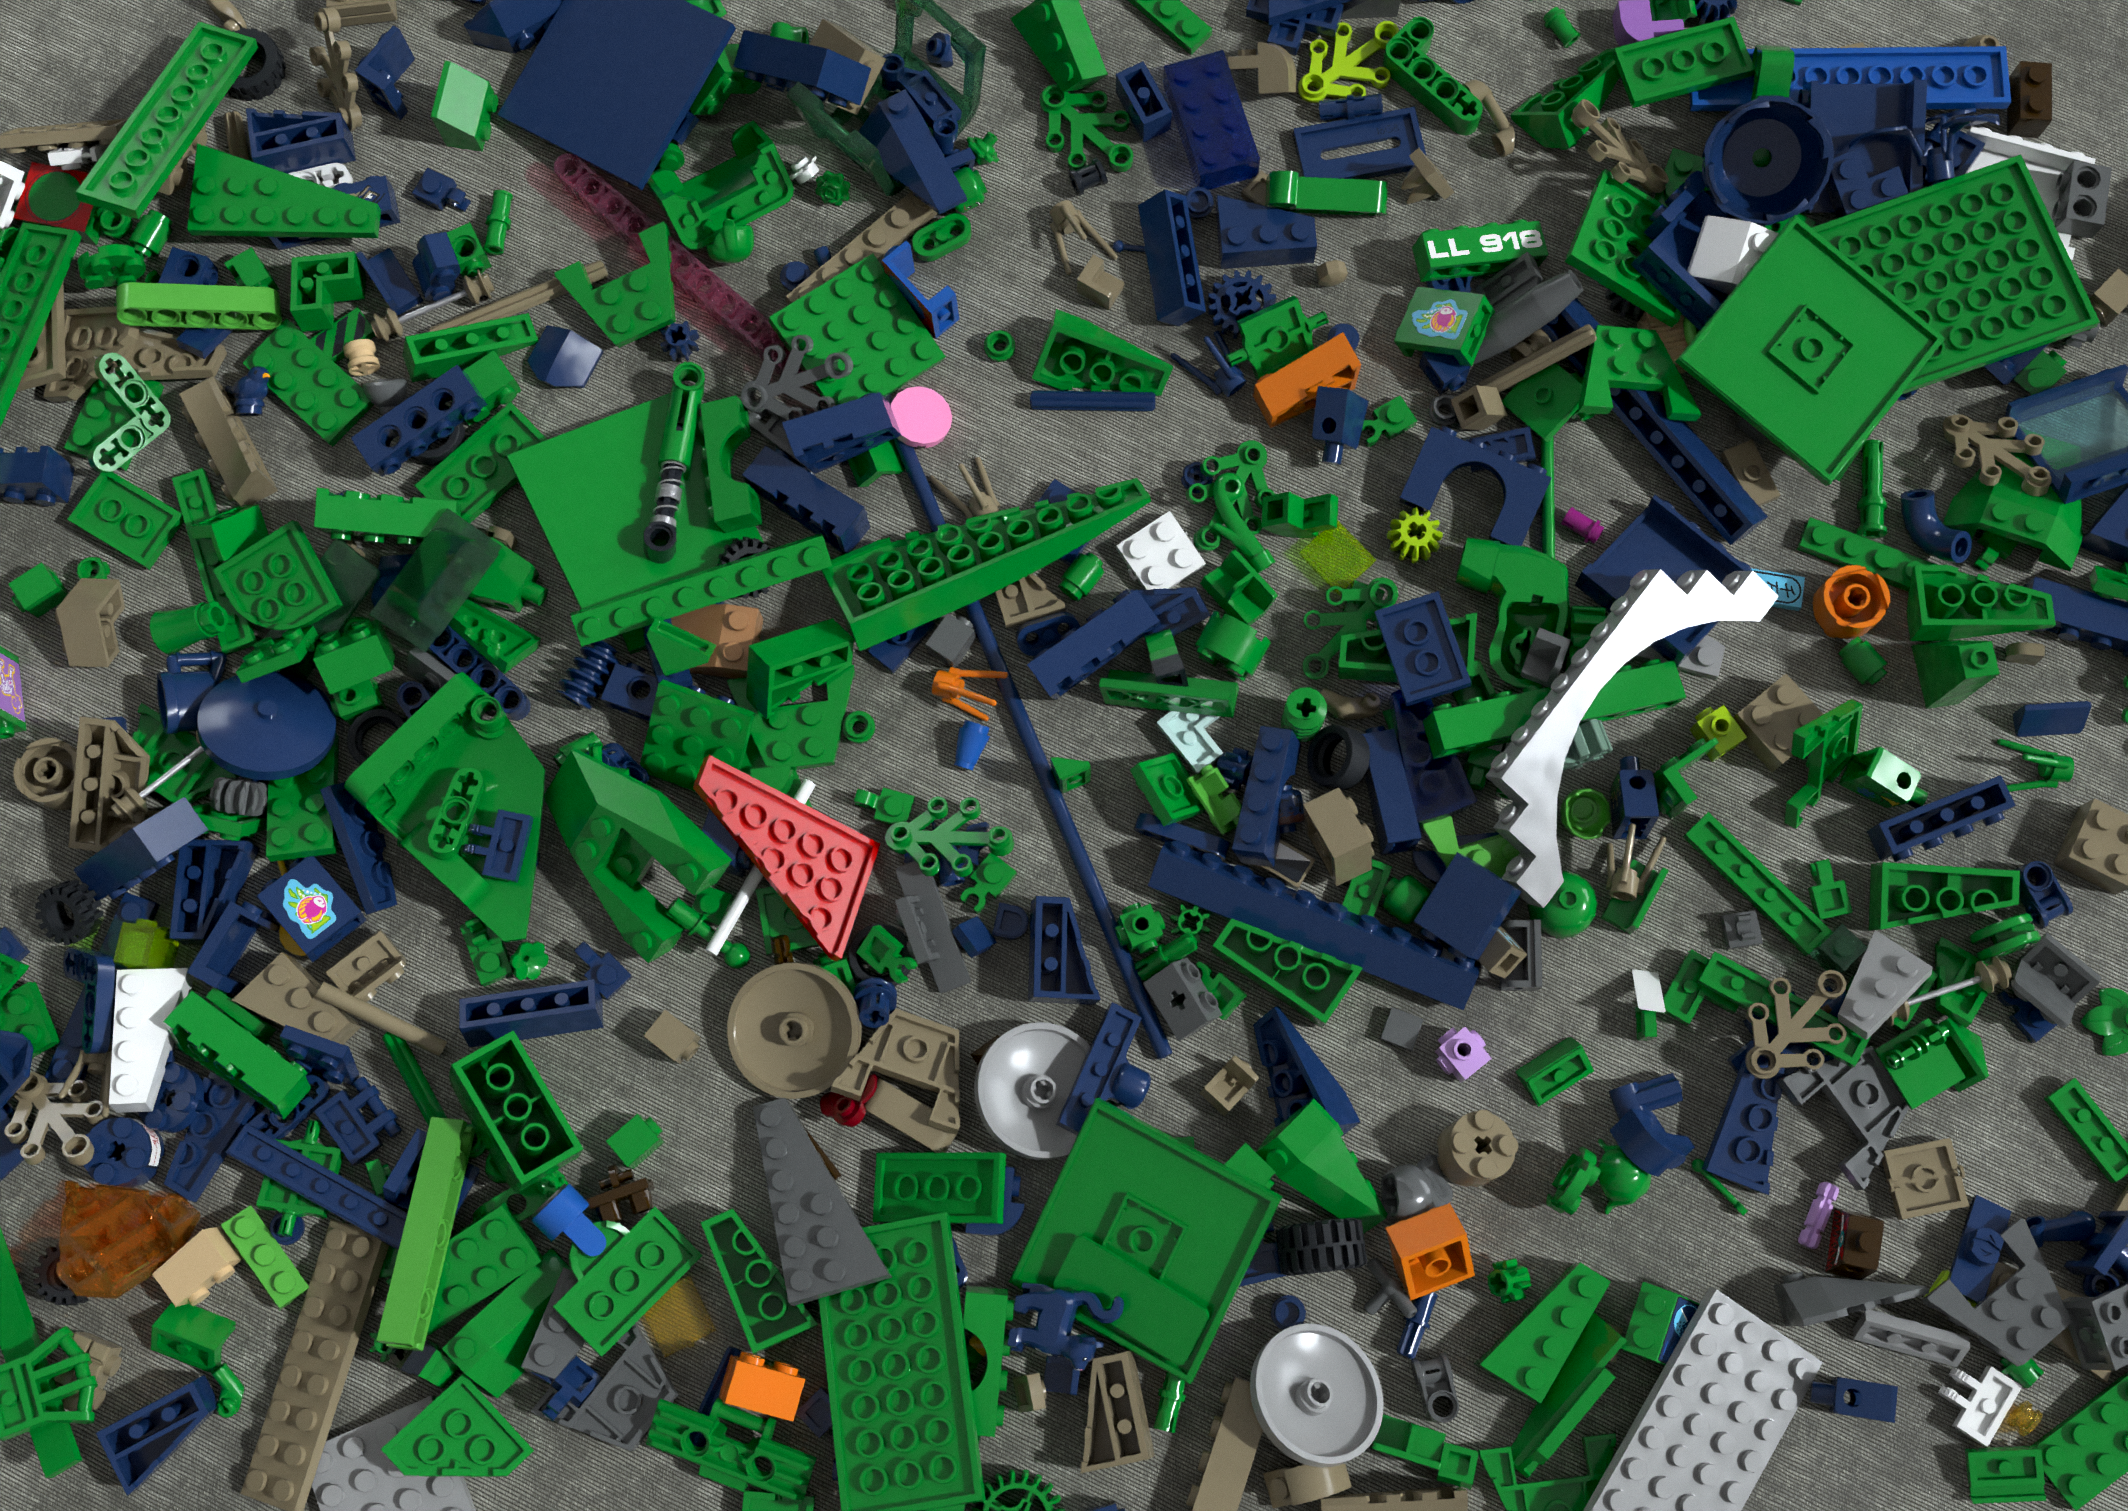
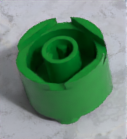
[1195,611,1271,682]

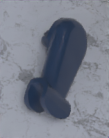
[2026,1210,2096,1248]

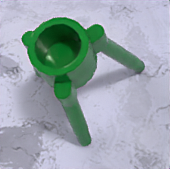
[1997,739,2074,792]

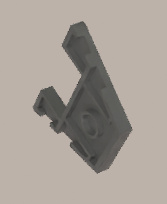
[1776,1046,1909,1190]
[1922,1218,2072,1367]
[531,1323,679,1451]

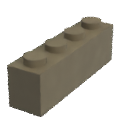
[179,376,278,506]
[1318,1486,1468,1511]

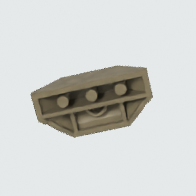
[68,716,150,852]

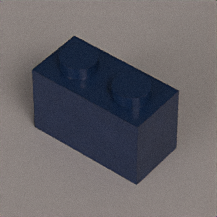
[1115,61,1172,142]

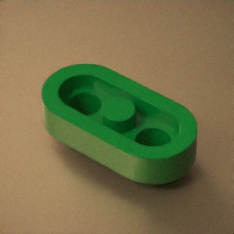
[912,213,972,262]

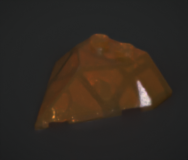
[56,1181,201,1299]

